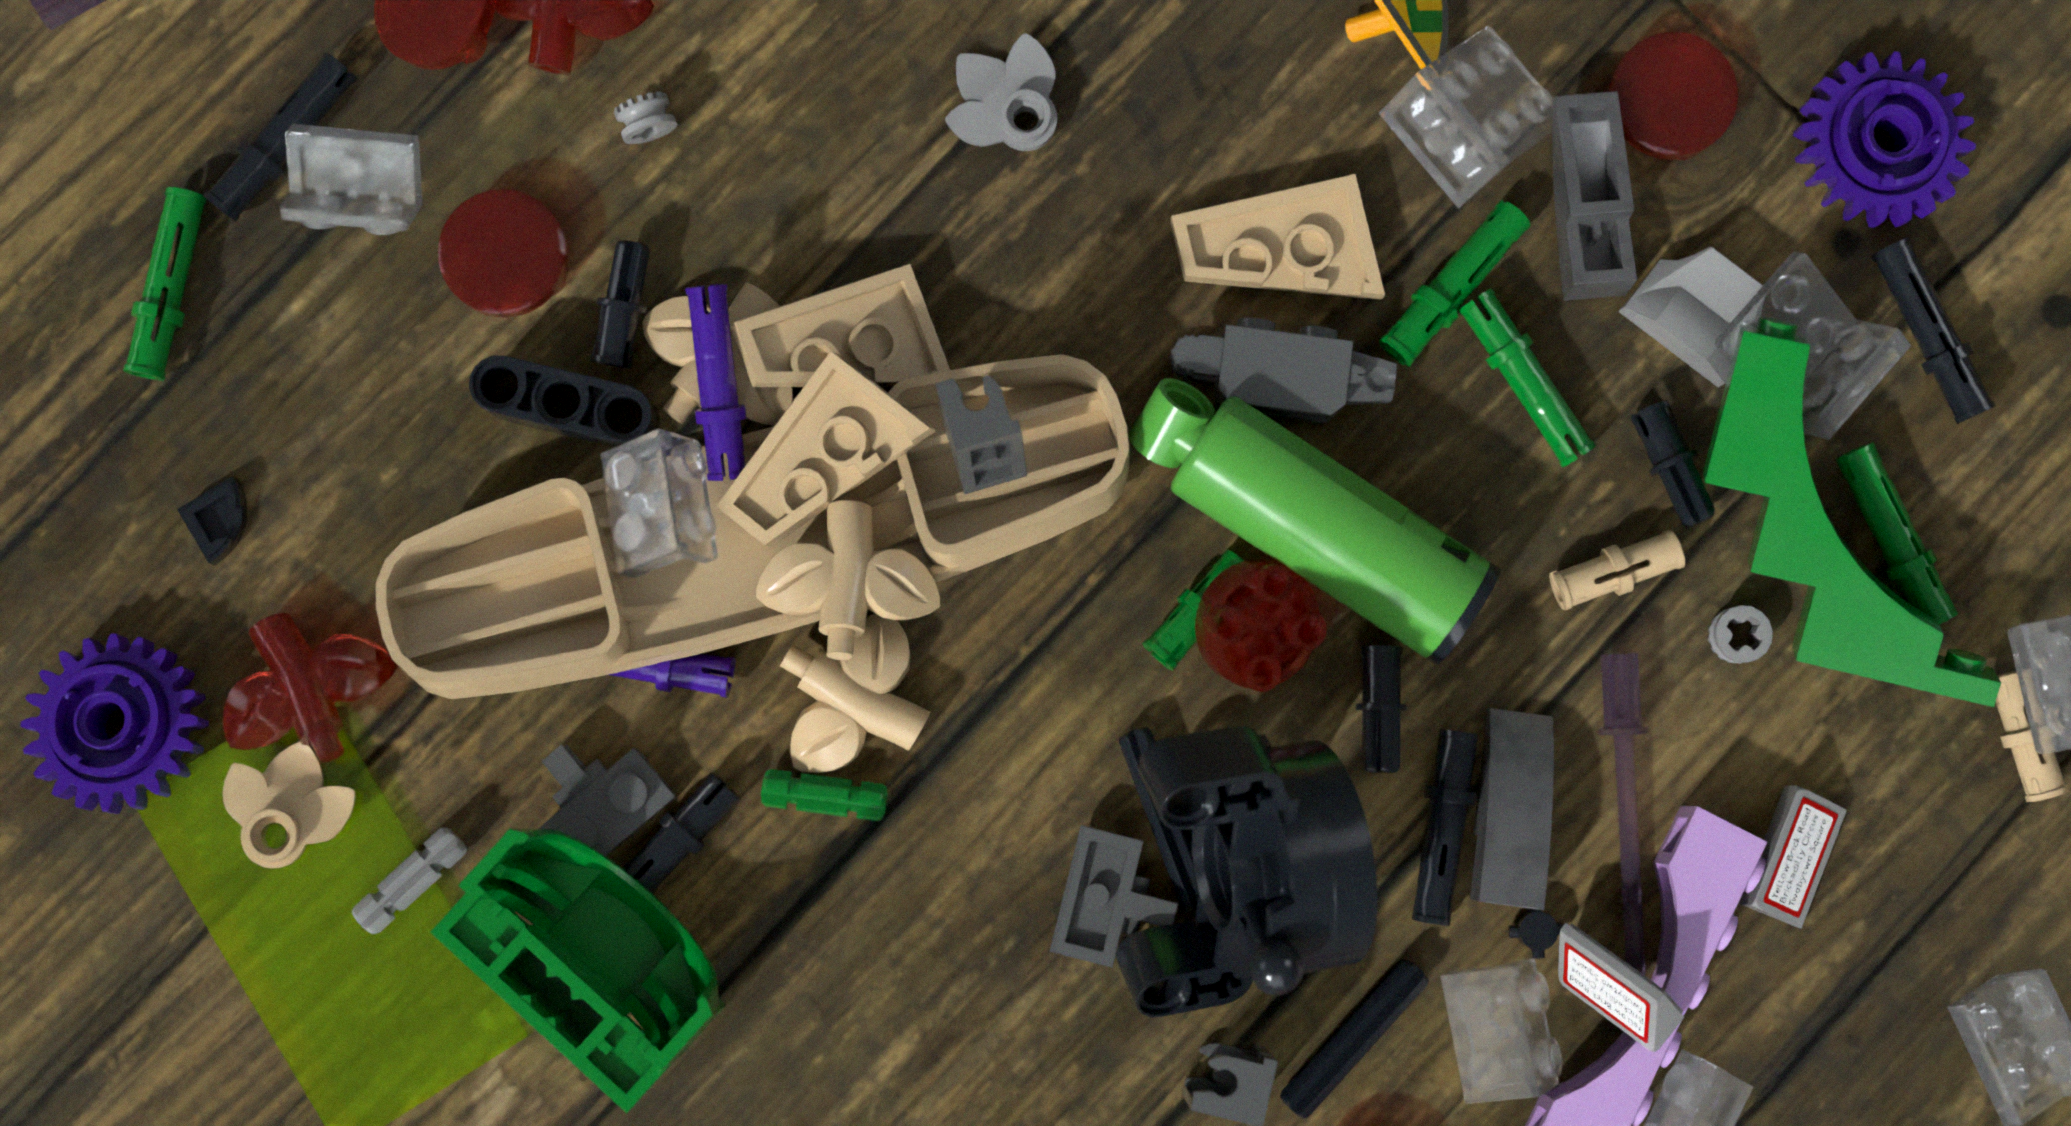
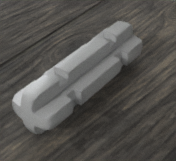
[352,827,467,934]

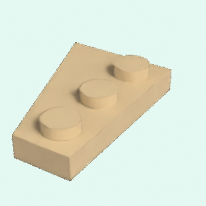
[1170,174,1385,300]
[730,264,950,387]
[716,351,936,547]

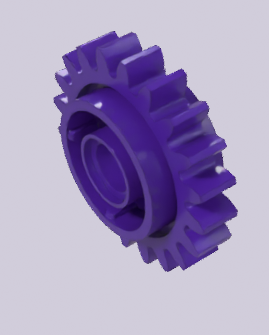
[1793,51,1976,228]
[20,633,209,814]

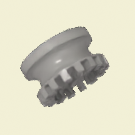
[613,92,677,144]
[1707,605,1773,664]

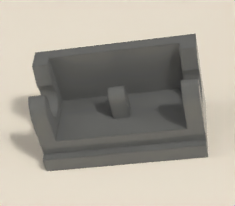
[935,376,1027,494]
[1182,1042,1278,1126]

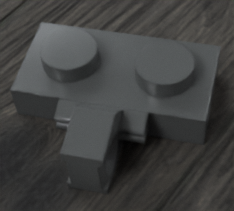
[538,744,678,857]
[1050,825,1179,967]

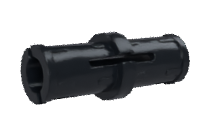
[623,772,741,894]

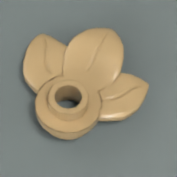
[222,741,356,868]

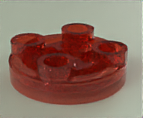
[374,0,495,70]
[1608,32,1738,161]
[438,189,568,318]
[1195,559,1327,692]

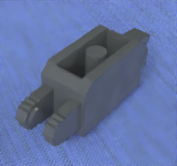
[1168,318,1397,424]

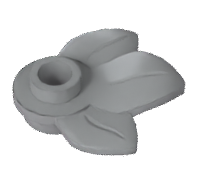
[945,33,1057,151]

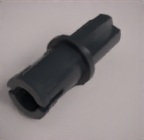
[590,240,650,369]
[1629,400,1715,527]
[1356,645,1407,773]

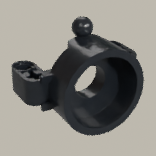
[1116,726,1377,1017]

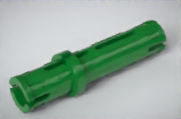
[123,187,207,381]
[1379,200,1531,367]
[1457,287,1597,468]
[1835,441,1958,624]

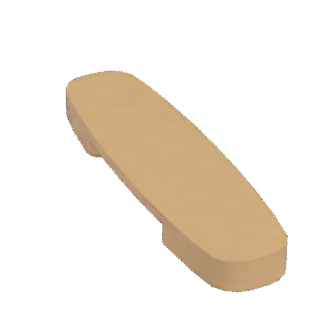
[376,354,1129,699]

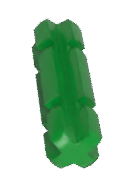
[761,769,888,821]

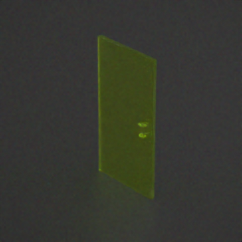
[136,687,529,1126]

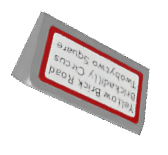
[1739,785,1847,929]
[1558,923,1684,1052]

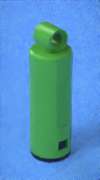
[1128,378,1501,665]

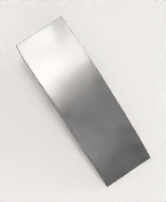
[1552,91,1637,301]
[1470,708,1554,910]

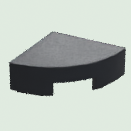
[177,477,247,565]

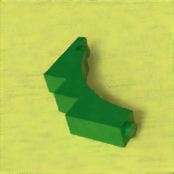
[1703,317,2001,707]

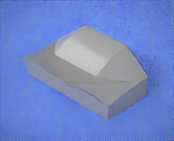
[1618,247,1765,387]

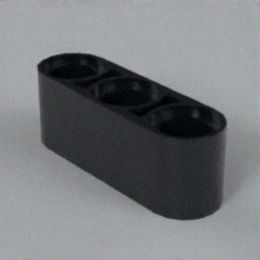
[469,355,660,451]

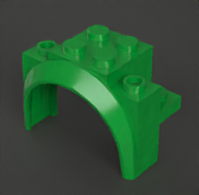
[430,829,726,1113]

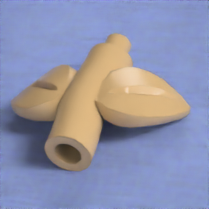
[642,282,793,426]
[756,500,940,660]
[780,614,931,773]

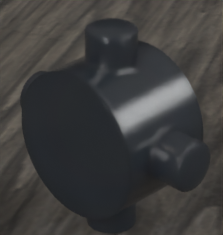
[1508,908,1564,959]

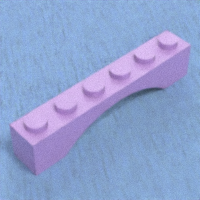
[1525,806,1767,1126]

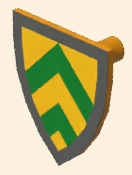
[1345,0,1448,87]

